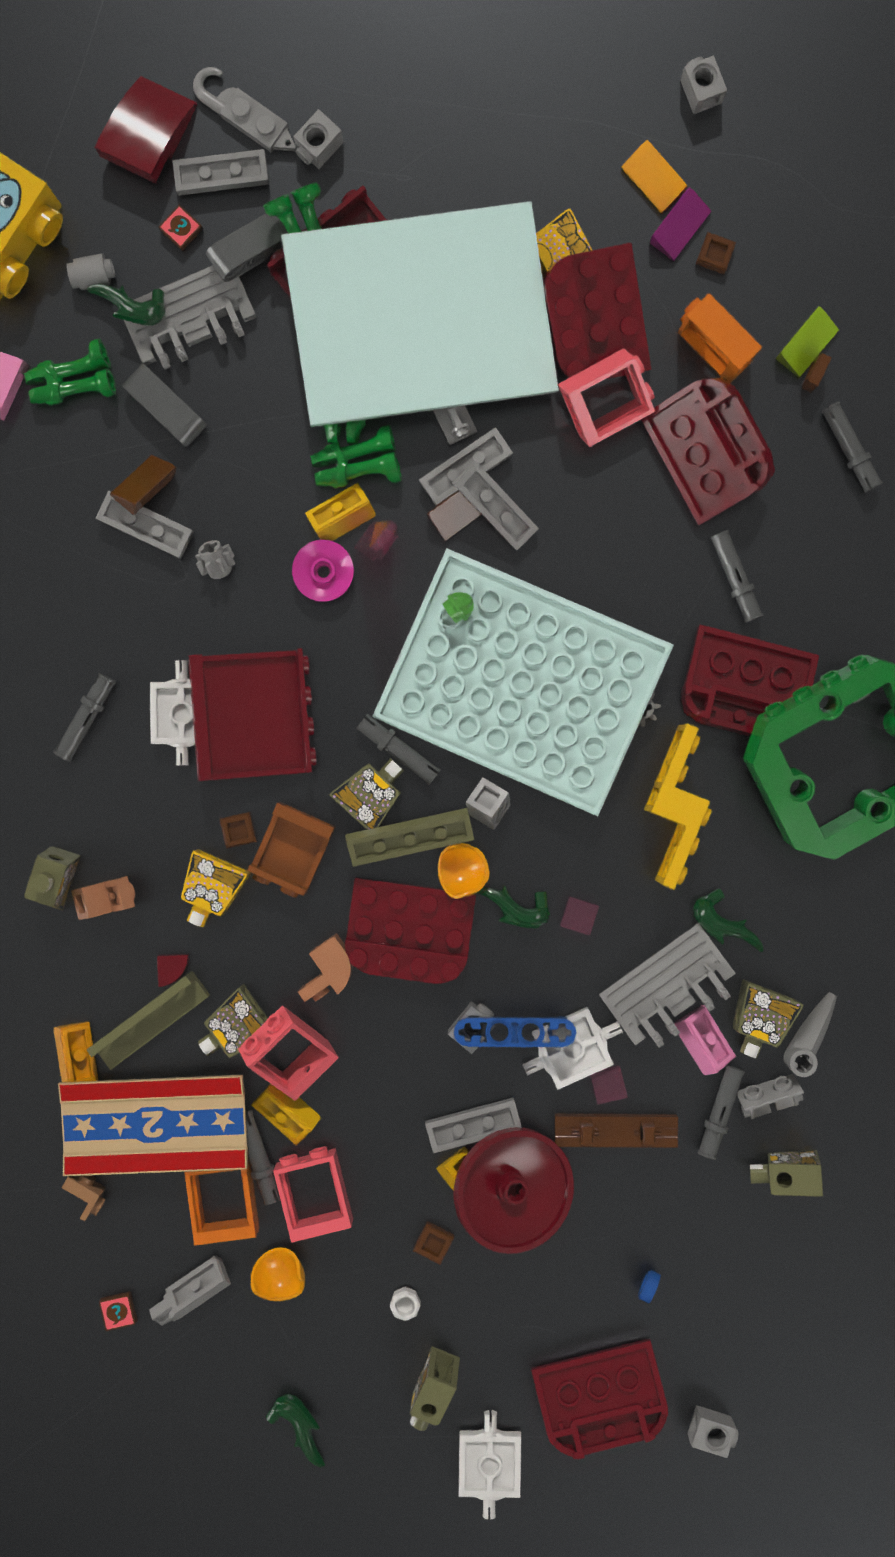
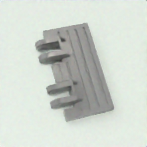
[124,265,257,369]
[599,923,736,1048]

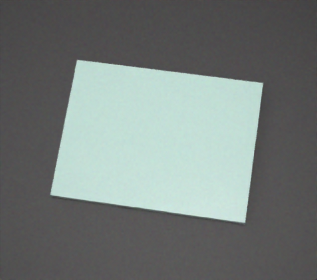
[282,201,559,427]
[372,548,674,816]

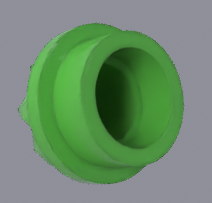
[442,592,474,624]

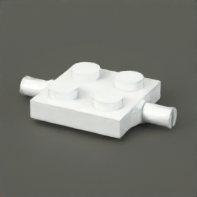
[150,660,195,765]
[523,1007,623,1090]
[459,1410,521,1520]

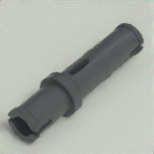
[821,401,883,493]
[710,530,764,623]
[53,672,117,762]
[356,714,441,785]
[697,1065,745,1160]
[246,1110,280,1205]

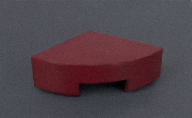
[157,954,189,987]

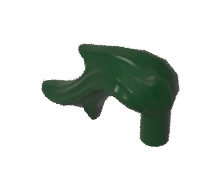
[87,284,165,326]
[477,885,550,929]
[693,889,764,952]
[266,1394,325,1468]

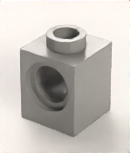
[680,55,727,115]
[293,109,344,169]
[466,778,511,830]
[448,1001,496,1054]
[687,1405,738,1458]

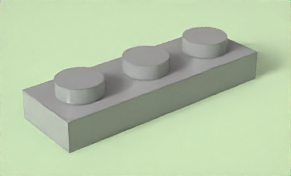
[172,149,269,196]
[419,427,513,506]
[452,461,539,550]
[96,490,194,559]
[425,1097,522,1153]

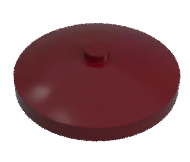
[454,1127,574,1254]

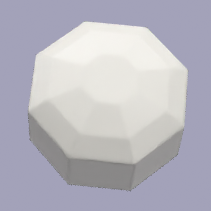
[390,1287,421,1321]

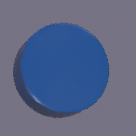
[638,1270,661,1304]

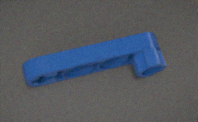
[454,1016,576,1047]

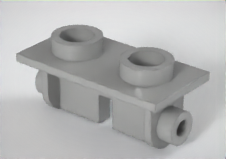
[433,406,477,445]
[737,1074,804,1119]

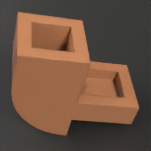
[71,876,135,920]
[298,933,353,1002]

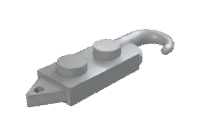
[193,67,296,153]

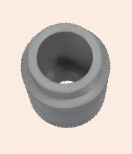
[67,253,115,290]

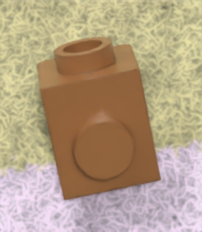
[62,1175,107,1221]

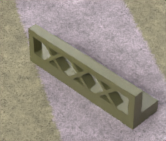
[345,808,474,867]
[87,971,210,1070]

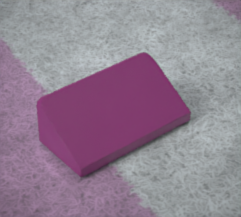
[649,187,711,261]

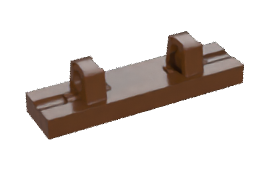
[554,1114,678,1148]

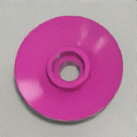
[292,540,354,602]

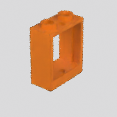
[677,293,762,383]
[184,1158,260,1246]

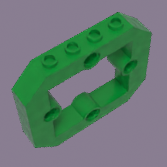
[743,655,895,860]

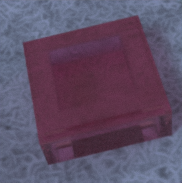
[560,896,599,935]
[590,1066,628,1104]

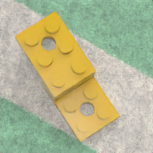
[644,724,711,889]

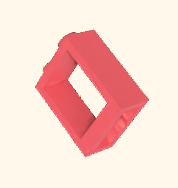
[558,348,655,447]
[238,1005,339,1101]
[273,1147,353,1243]

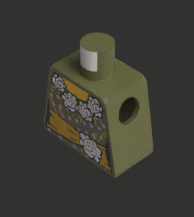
[330,758,404,830]
[24,846,81,911]
[733,979,803,1059]
[198,984,268,1058]
[750,1150,823,1196]
[410,1346,460,1431]

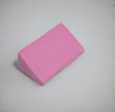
[0,352,29,421]
[674,1005,736,1075]

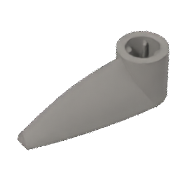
[784,992,837,1077]

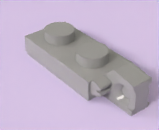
[149,1255,231,1326]

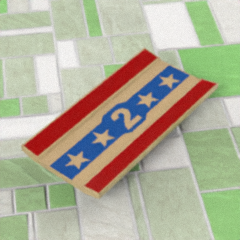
[58,1075,248,1176]

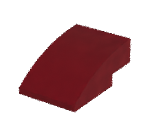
[95,76,197,183]

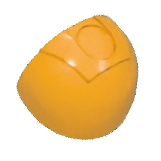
[438,843,490,899]
[251,1247,305,1301]

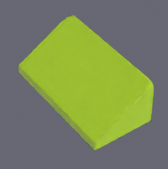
[776,306,839,378]

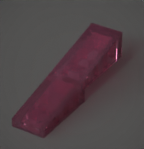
[354,521,399,561]

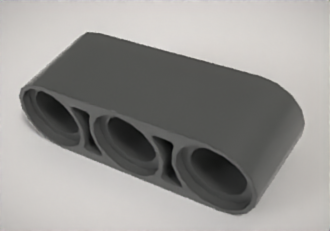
[206,214,288,282]
[121,363,208,448]

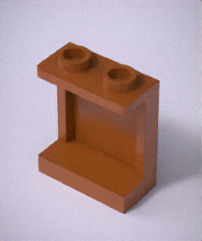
[247,802,336,898]

